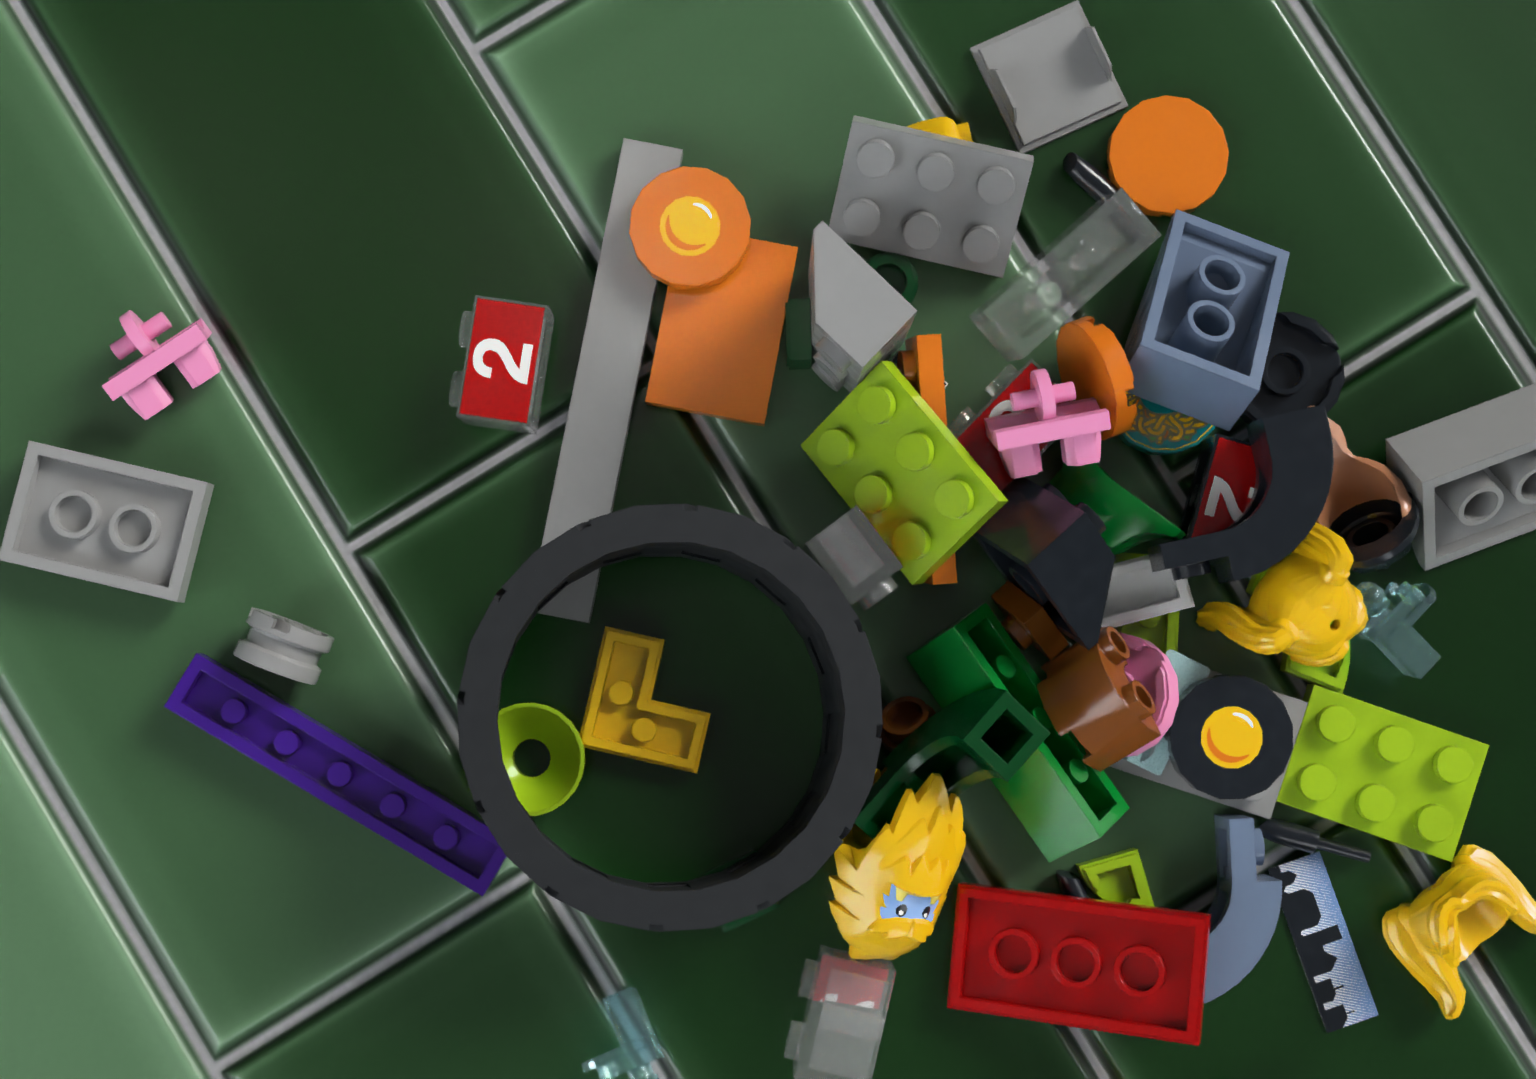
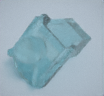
[1356,581,1441,679]
[581,986,664,1079]

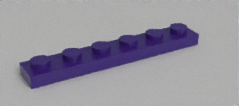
[164,653,507,896]

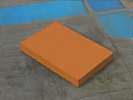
[645,238,798,427]

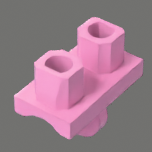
[102,310,222,420]
[984,368,1111,479]

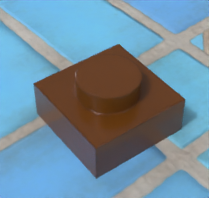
[991,580,1069,660]

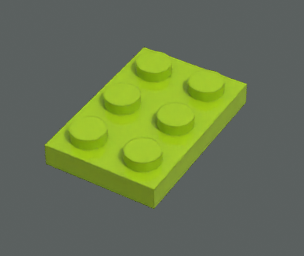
[800,361,1008,585]
[1276,684,1489,862]

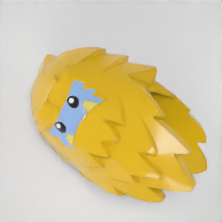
[828,768,966,960]

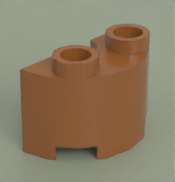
[1037,626,1161,772]

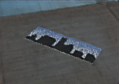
[1268,851,1379,1033]

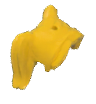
[1195,523,1369,667]
[1382,844,1536,1020]

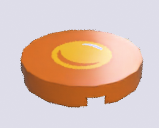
[629,166,751,290]

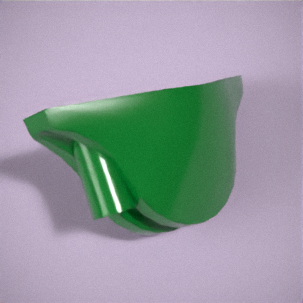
[1049,440,1186,555]

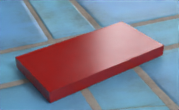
[947,882,1211,1046]

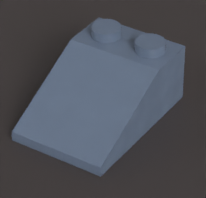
[1124,209,1290,431]

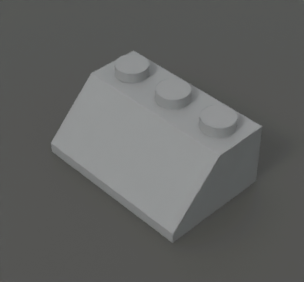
[808,220,917,393]
[1385,383,1536,571]

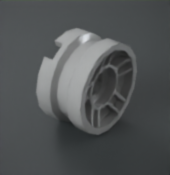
[233,607,334,685]

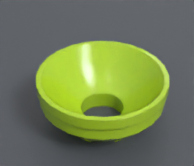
[498,702,585,816]

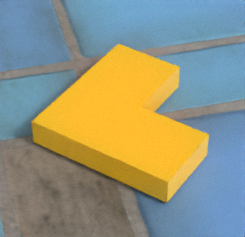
[580,626,711,774]

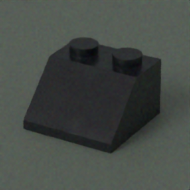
[973,477,1115,650]

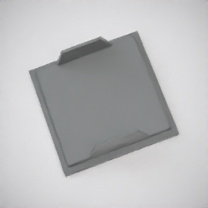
[970,0,1128,154]

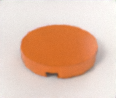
[1106,95,1229,217]
[1056,316,1137,440]

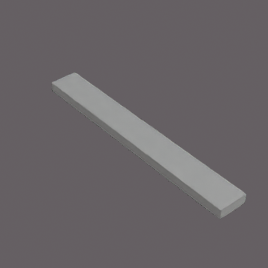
[538,138,683,623]

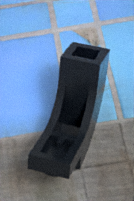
[1147,404,1334,584]

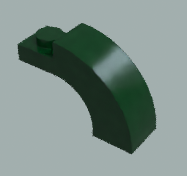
[855,688,1051,840]

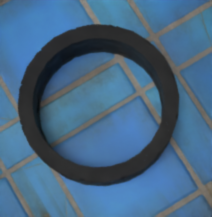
[457,504,883,932]

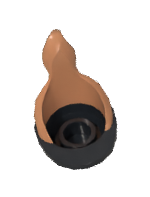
[1307,406,1420,574]

